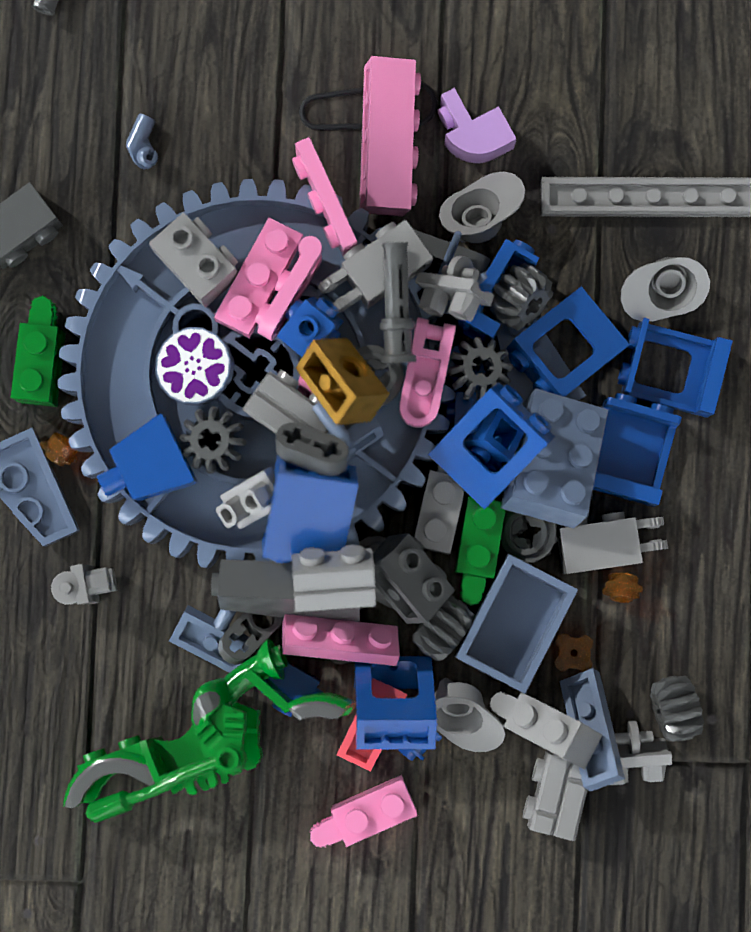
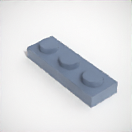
[560,668,625,792]

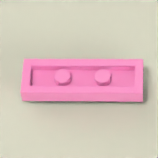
[292,137,357,256]
[214,218,303,339]
[282,614,400,666]

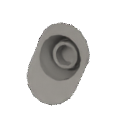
[439,172,525,243]
[621,257,710,322]
[435,678,505,752]

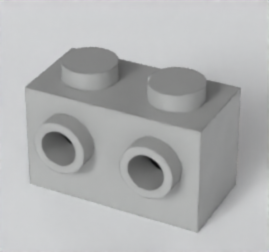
[149,212,238,308]

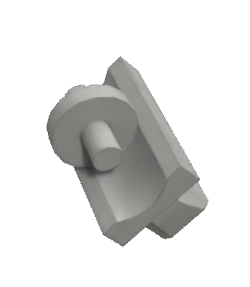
[415,256,494,322]
[216,466,275,529]
[51,564,118,605]
[610,721,672,785]

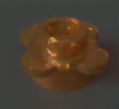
[39,432,79,466]
[602,573,643,603]
[554,634,594,672]

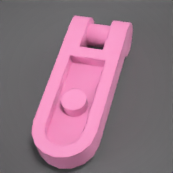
[255,236,322,341]
[399,317,456,428]

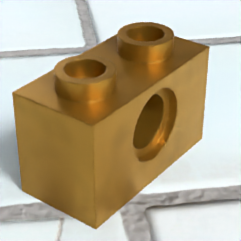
[295,338,389,425]

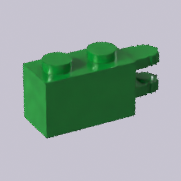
[11,295,66,407]
[454,496,505,606]

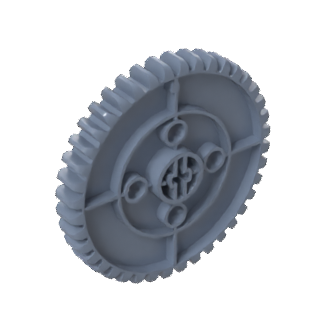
[58,179,456,569]

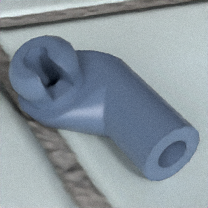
[126,114,158,169]

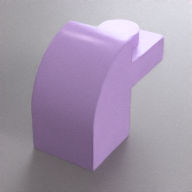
[437,88,516,163]

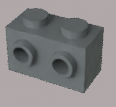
[372,533,455,624]

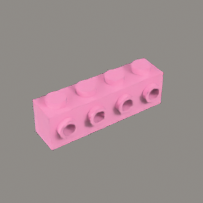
[359,56,421,216]

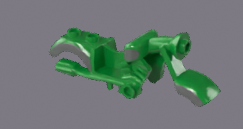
[63,638,356,823]

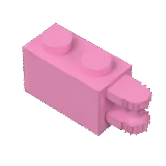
[310,775,418,848]

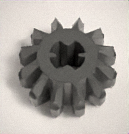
[490,262,553,331]
[446,337,513,401]
[179,406,247,473]
[412,595,475,661]
[650,676,704,742]

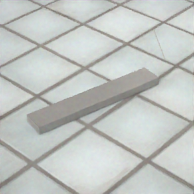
[541,177,751,217]

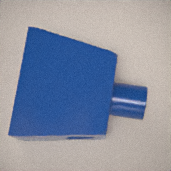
[97,413,198,501]

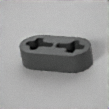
[276,422,349,476]

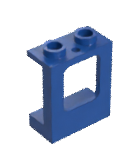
[456,239,539,347]
[506,286,630,397]
[617,318,733,418]
[428,383,555,509]
[354,656,437,749]

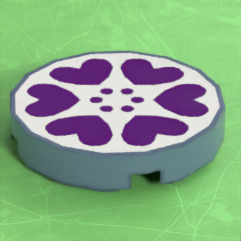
[155,327,234,406]

